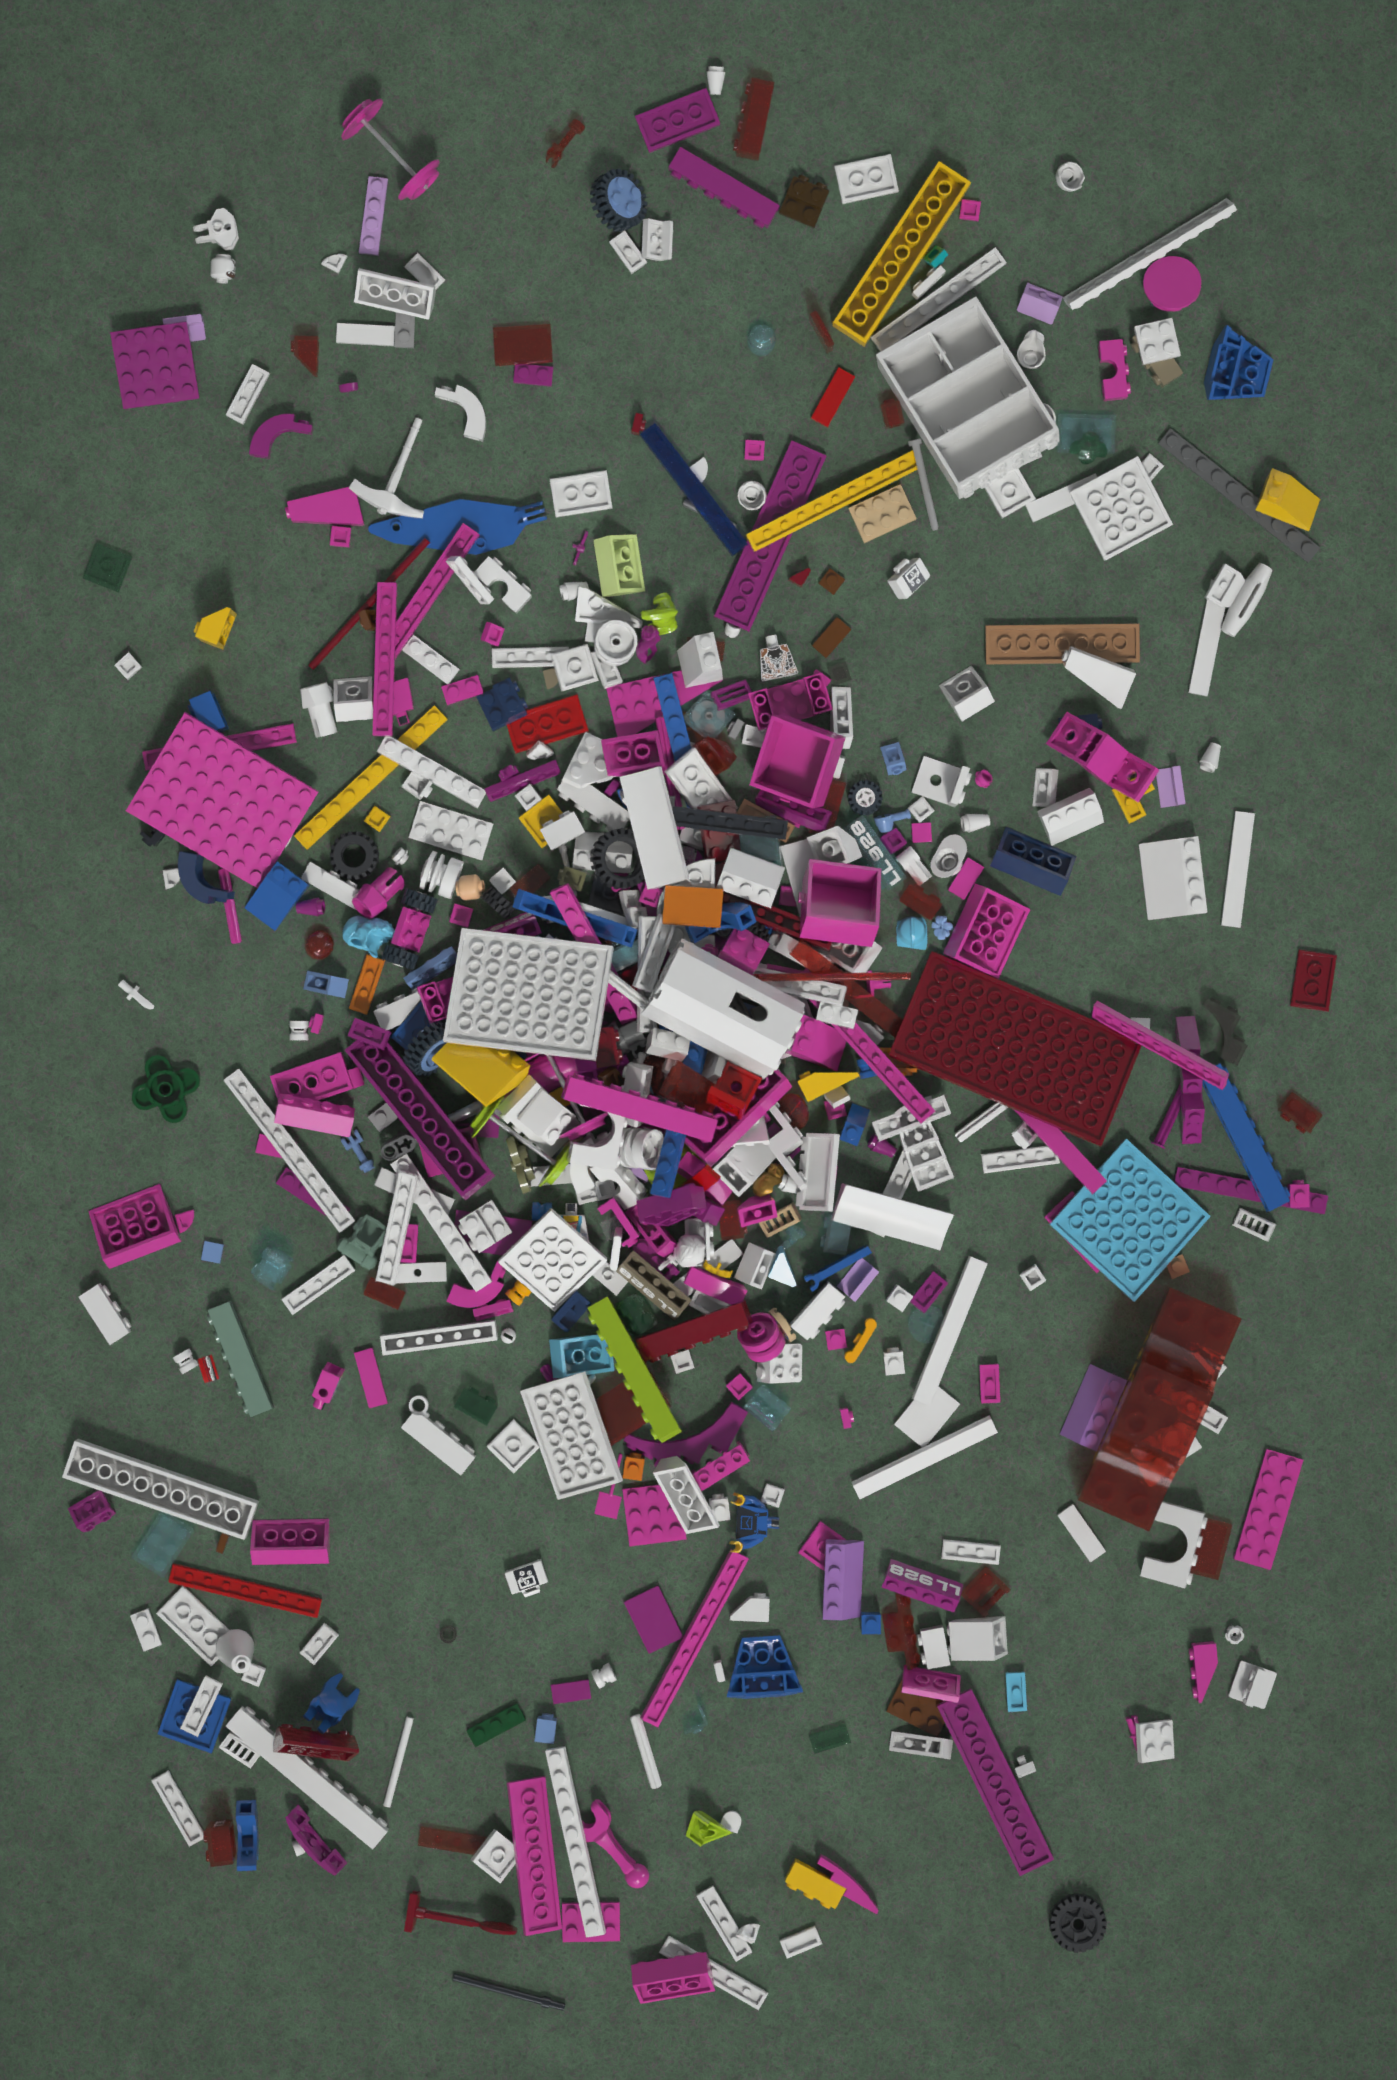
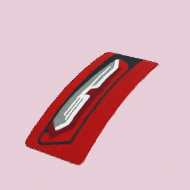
[197,1355,219,1383]

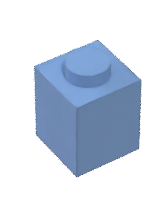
[535,1713,557,1744]

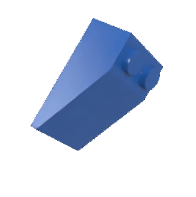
[245,861,310,931]

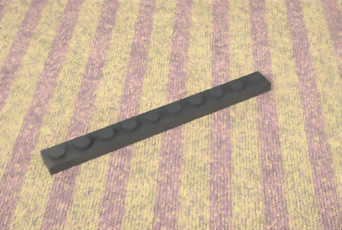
[1158,428,1320,563]

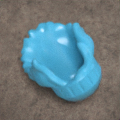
[342,915,395,958]

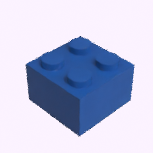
[188,691,229,733]

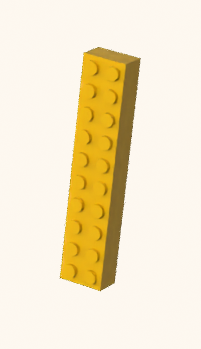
[832,161,971,347]

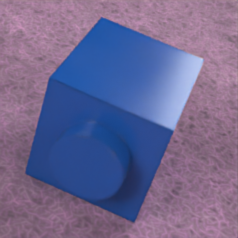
[861,1612,881,1634]

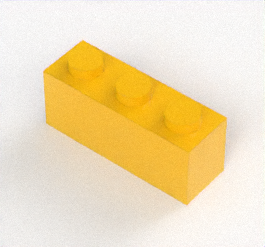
[784,1858,846,1909]

